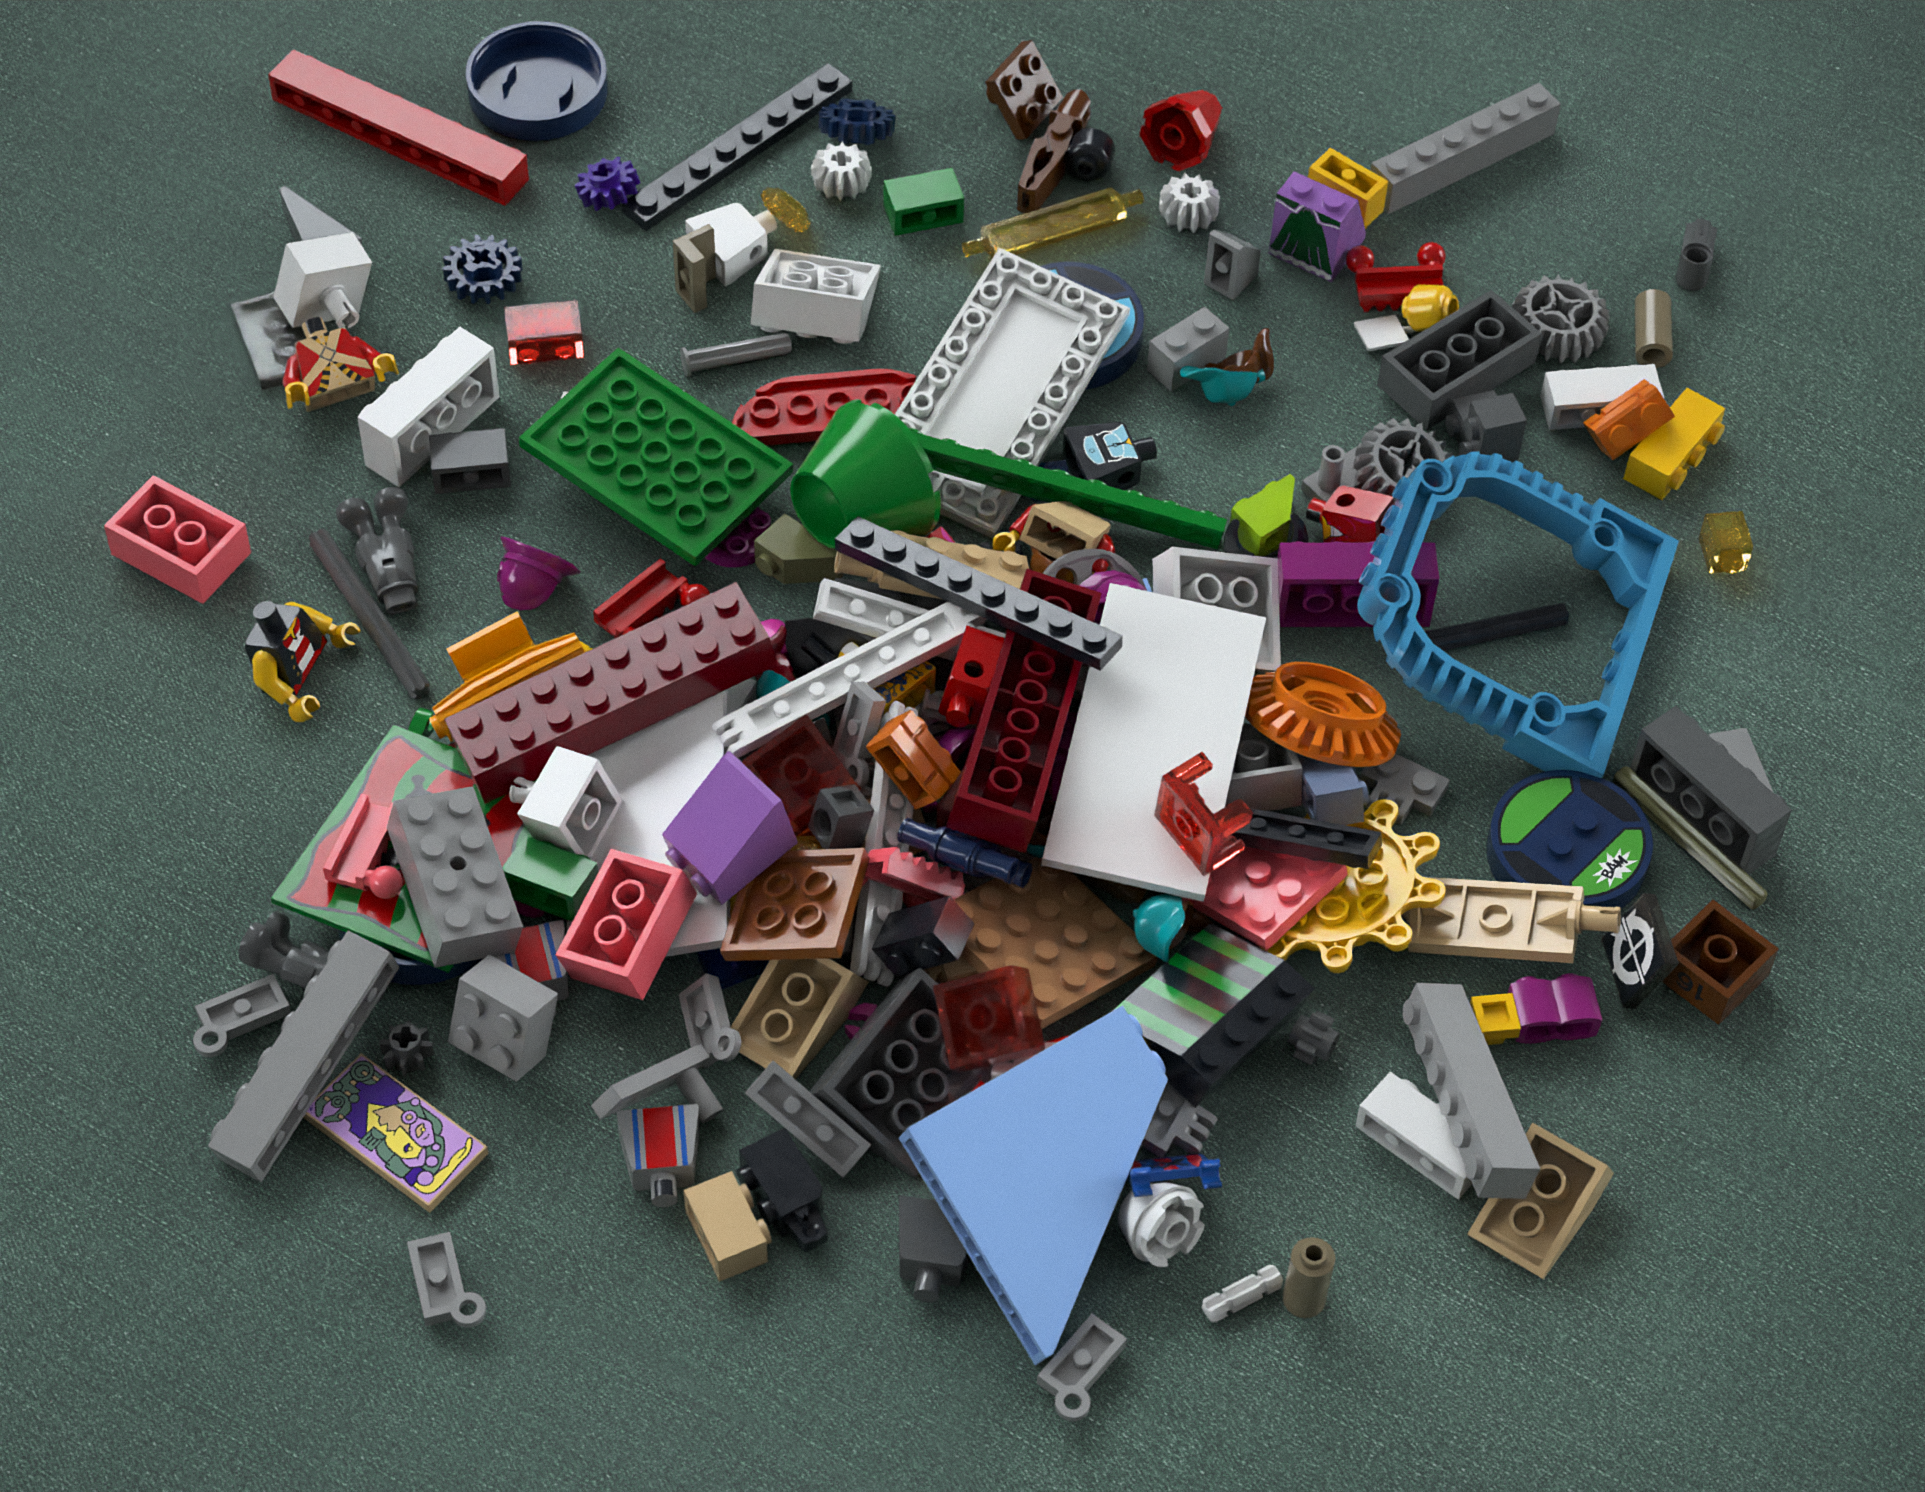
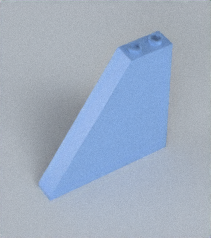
[899,1006,1168,1366]

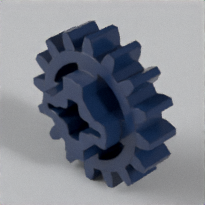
[819,98,895,145]
[442,234,523,304]

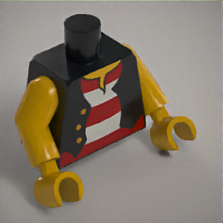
[245,601,360,722]

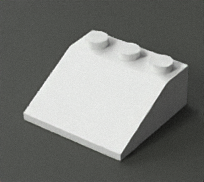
[750,249,881,344]
[1152,547,1281,672]

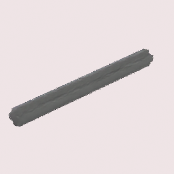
[309,528,430,699]

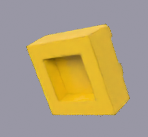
[1470,993,1521,1045]

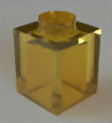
[1698,511,1754,573]

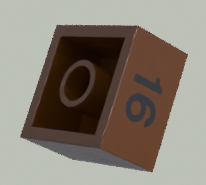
[1653,899,1779,1025]

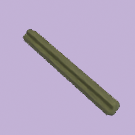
[1612,766,1768,910]

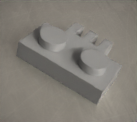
[1359,753,1450,825]
[1141,1082,1217,1158]

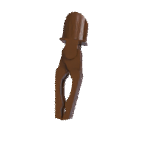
[1017,90,1091,215]

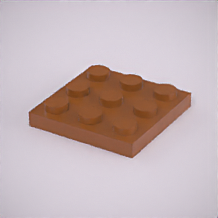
[720,848,870,961]

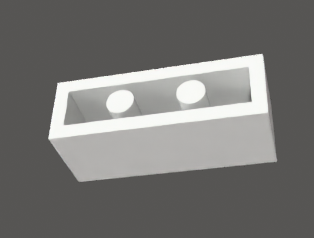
[1540,364,1664,430]
[1355,1072,1472,1200]

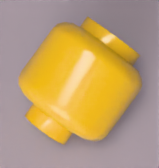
[1402,285,1459,332]

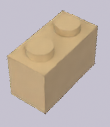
[684,1171,772,1282]

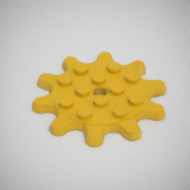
[1228,799,1446,973]

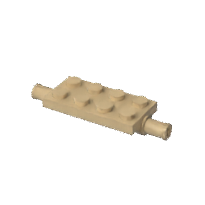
[834,530,1029,599]
[1401,877,1621,963]

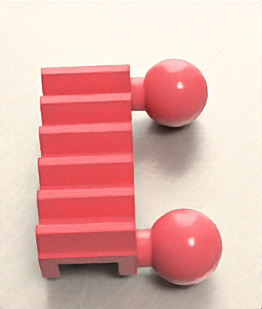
[323,794,403,899]
[862,847,965,908]

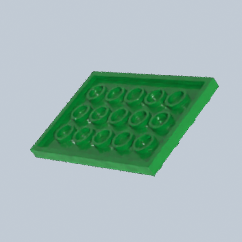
[519,347,793,567]

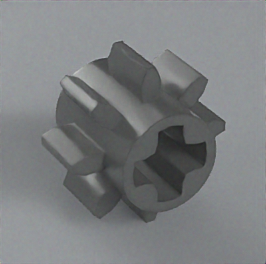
[1288,1011,1340,1065]
[379,1020,434,1076]

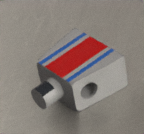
[493,919,569,1016]
[617,1104,700,1207]

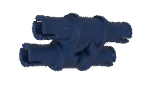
[897,818,1033,888]

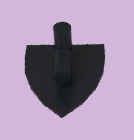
[785,618,869,678]

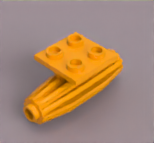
[429,611,585,742]

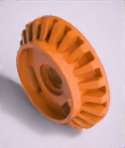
[1245,662,1401,767]

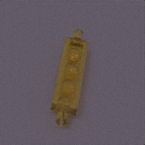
[962,187,1144,257]

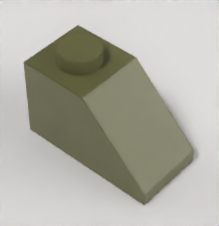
[754,513,843,584]

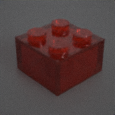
[741,714,862,836]
[933,965,1046,1071]

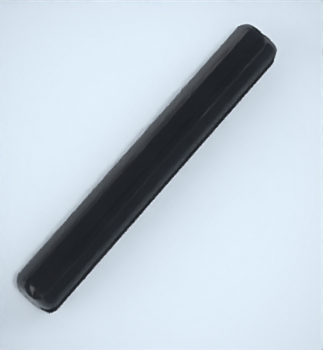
[1425,603,1569,651]

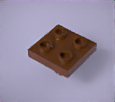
[985,40,1063,140]

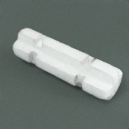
[1202,1265,1283,1322]

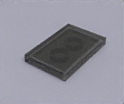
[231,292,307,390]

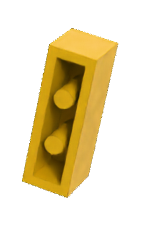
[1623,388,1725,500]

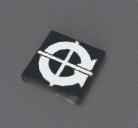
[1601,893,1679,1009]

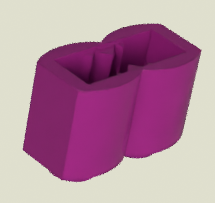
[1508,973,1602,1044]

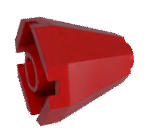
[1140,90,1222,172]

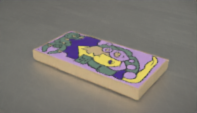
[304,1053,488,1213]

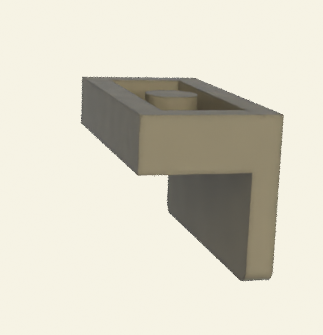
[673,224,716,313]

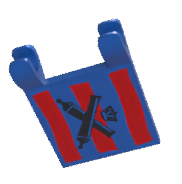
[1126,1153,1222,1197]

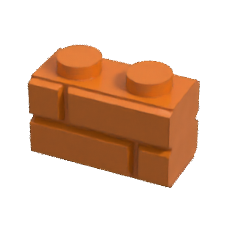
[1583,379,1675,460]
[865,710,961,810]

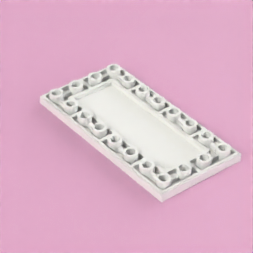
[895,248,1130,539]
[1041,583,1266,902]
[567,690,731,957]

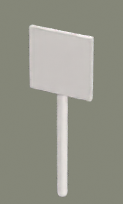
[1354,315,1419,351]

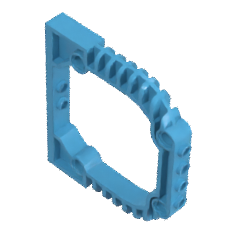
[1357,452,1679,778]

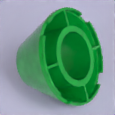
[790,399,941,549]

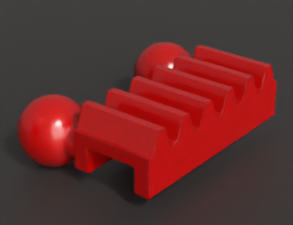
[1346,242,1446,312]
[593,558,710,638]

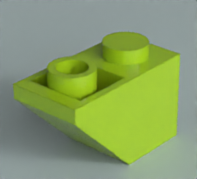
[1230,474,1295,556]

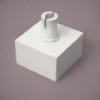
[273,232,372,328]
[509,746,623,858]

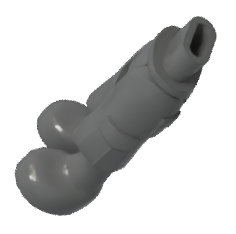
[336,487,418,615]
[238,911,385,1004]

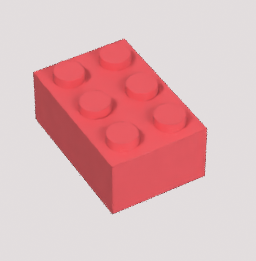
[104,475,251,604]
[555,849,697,1000]

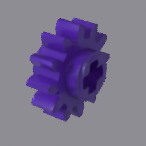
[575,157,640,211]

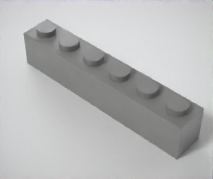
[1370,83,1561,214]
[208,930,400,1182]
[1402,983,1540,1199]

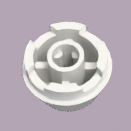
[1118,1180,1205,1267]

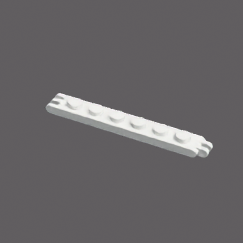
[712,602,986,758]
[850,701,918,987]

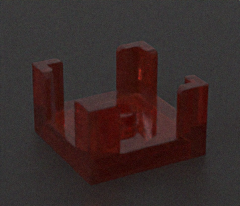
[1154,752,1253,876]

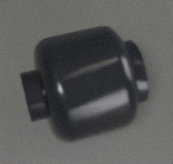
[1066,128,1115,181]

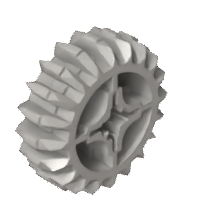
[1512,274,1610,364]
[1352,418,1453,505]

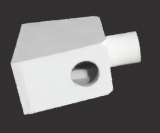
[685,203,777,287]

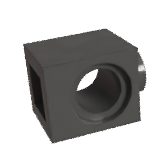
[808,784,874,849]

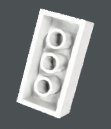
[357,327,499,487]

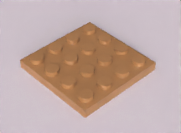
[953,857,1158,1031]

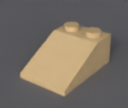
[731,958,869,1079]
[1467,1123,1614,1279]

